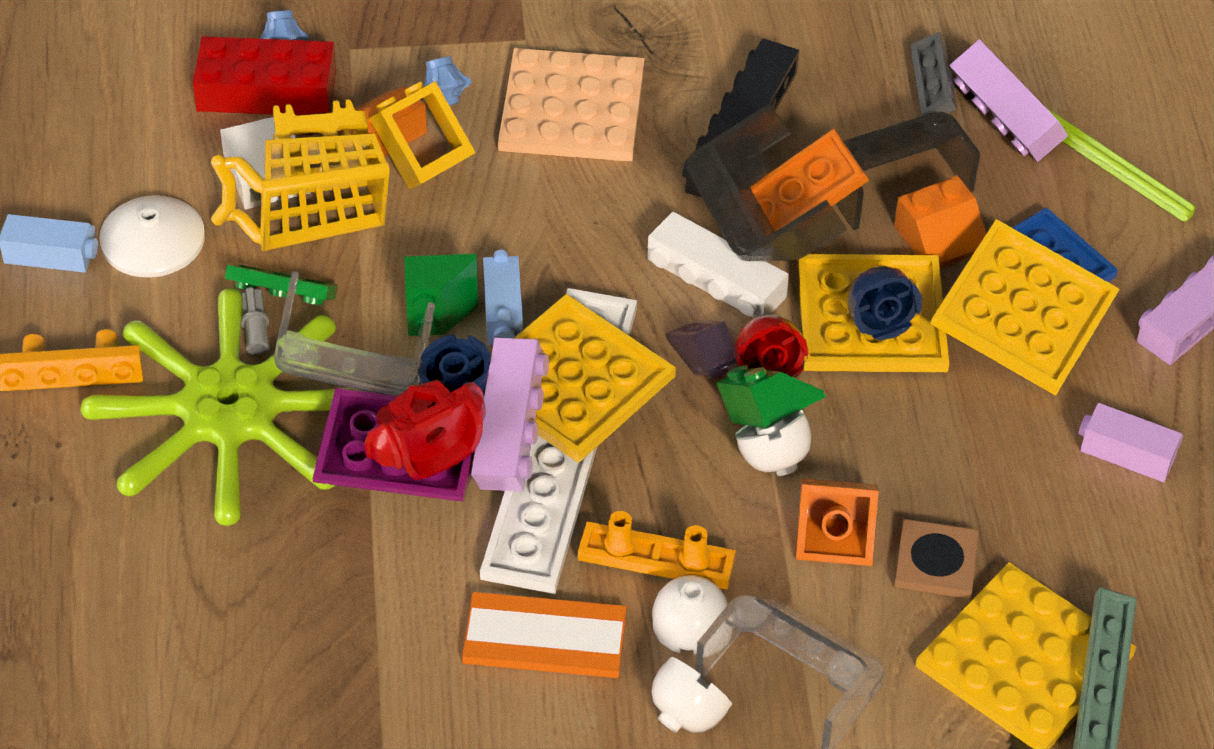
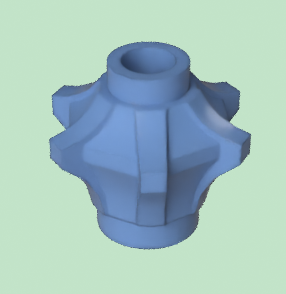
[259,10,309,41]
[424,56,472,106]

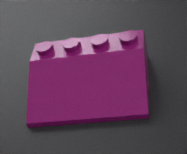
[313,388,475,502]

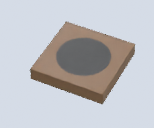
[894,519,979,599]

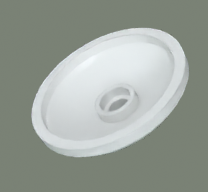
[99,195,205,277]

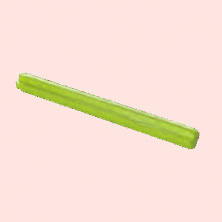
[1045,106,1196,222]

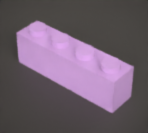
[949,39,1068,162]
[1137,255,1214,365]
[471,338,549,492]

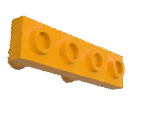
[0,329,144,391]
[578,511,736,590]

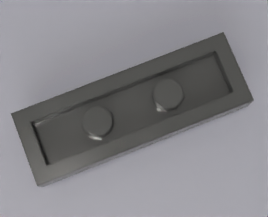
[910,32,957,122]

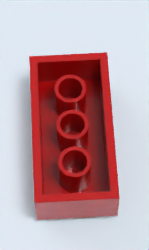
[193,36,336,116]

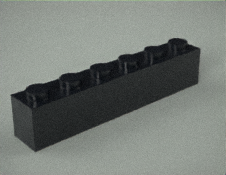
[682,38,799,205]

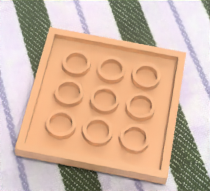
[498,48,645,162]

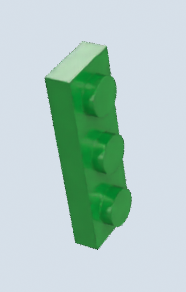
[225,264,338,305]

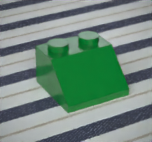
[404,253,478,336]
[717,365,826,428]

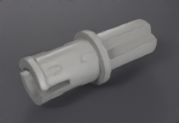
[241,287,270,356]

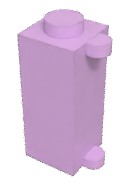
[1078,403,1183,483]

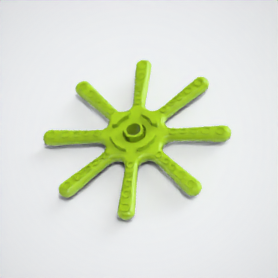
[80,288,374,526]

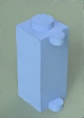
[0,214,98,273]
[483,250,523,345]

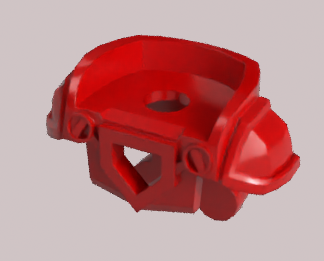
[364,380,486,480]

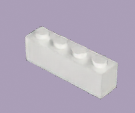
[648,212,789,318]

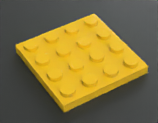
[930,219,1120,396]
[797,254,949,372]
[513,294,676,463]
[915,562,1136,749]

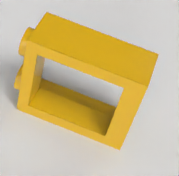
[369,81,476,190]

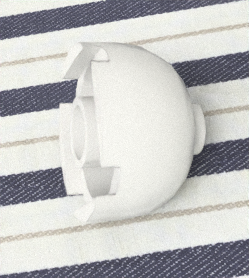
[735,410,812,476]
[652,575,730,654]
[652,657,732,733]

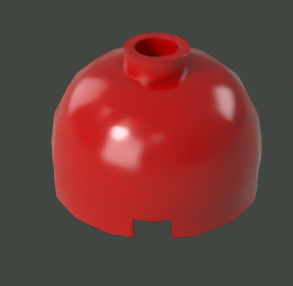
[734,315,809,378]

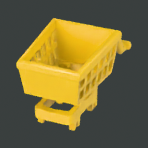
[211,99,390,251]

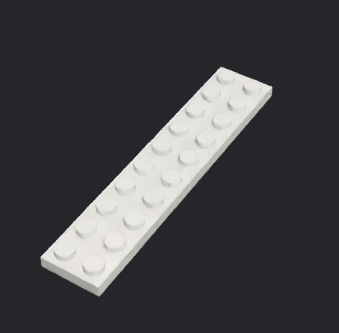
[480,288,637,594]

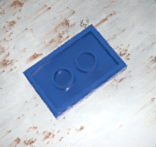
[1012,207,1118,282]

